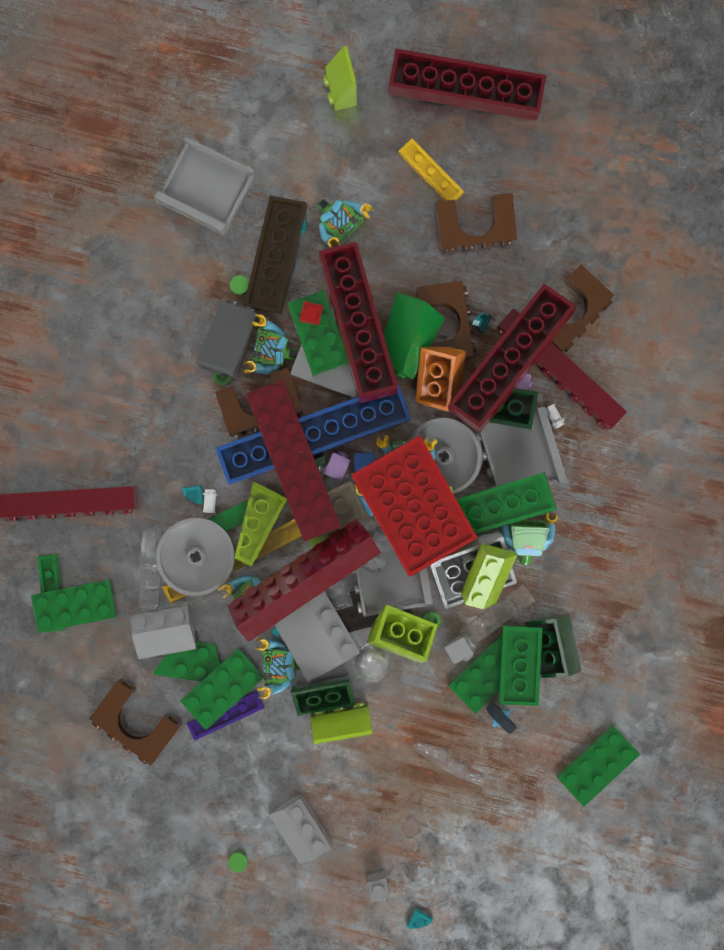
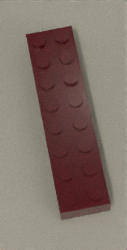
[388,48,547,121]
[319,242,398,404]
[448,284,576,434]
[246,380,341,542]
[227,518,381,642]

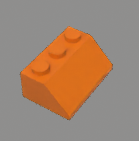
[415,347,466,412]

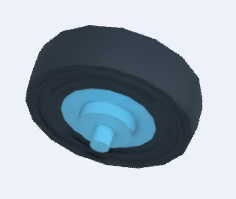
[486,702,517,734]

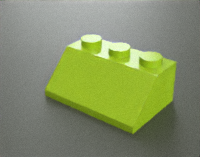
[461,544,518,609]
[367,604,438,663]
[311,702,372,744]

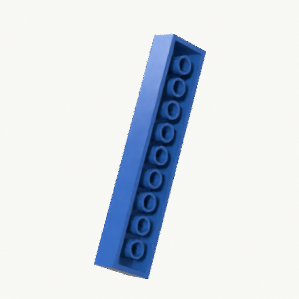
[215,383,411,485]

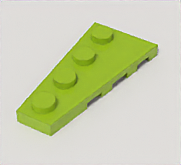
[234,481,287,567]

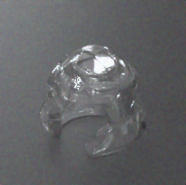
[352,644,390,683]

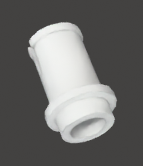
[545,404,565,429]
[203,489,218,513]

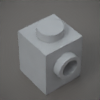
[444,632,477,664]
[367,871,391,903]

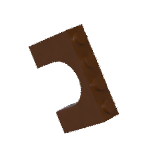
[435,193,517,253]
[552,264,614,352]
[416,281,476,360]
[215,368,303,439]
[89,678,182,766]

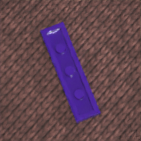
[186,690,265,741]

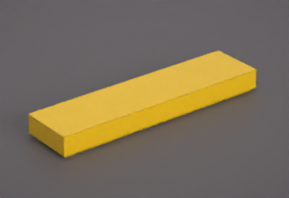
[398,138,464,201]

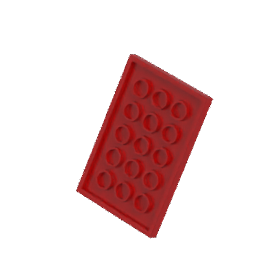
[351,435,477,577]

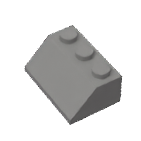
[130,606,196,659]
[269,793,332,864]

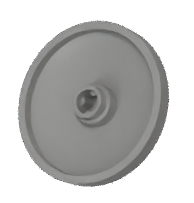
[409,418,483,494]
[156,518,235,596]

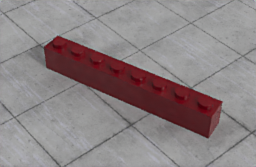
[496,308,627,430]
[0,486,139,521]

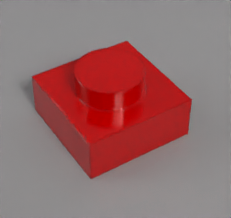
[300,301,323,326]

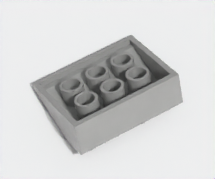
[429,527,517,609]
[275,591,360,682]

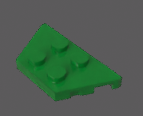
[153,641,222,682]

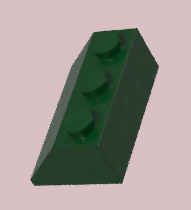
[489,388,538,430]
[525,614,582,678]
[291,675,355,716]

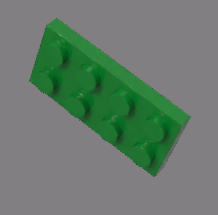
[287,290,348,376]
[31,579,117,633]
[499,625,542,706]
[448,633,502,714]
[180,648,264,730]
[556,725,640,807]

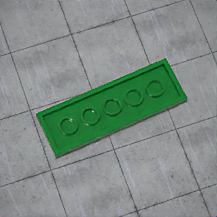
[456,472,557,534]

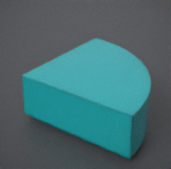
[472,313,492,333]
[182,485,204,504]
[406,908,433,929]

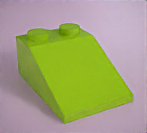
[323,45,357,111]

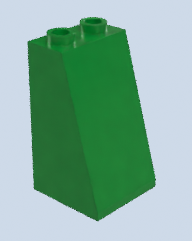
[384,292,445,380]

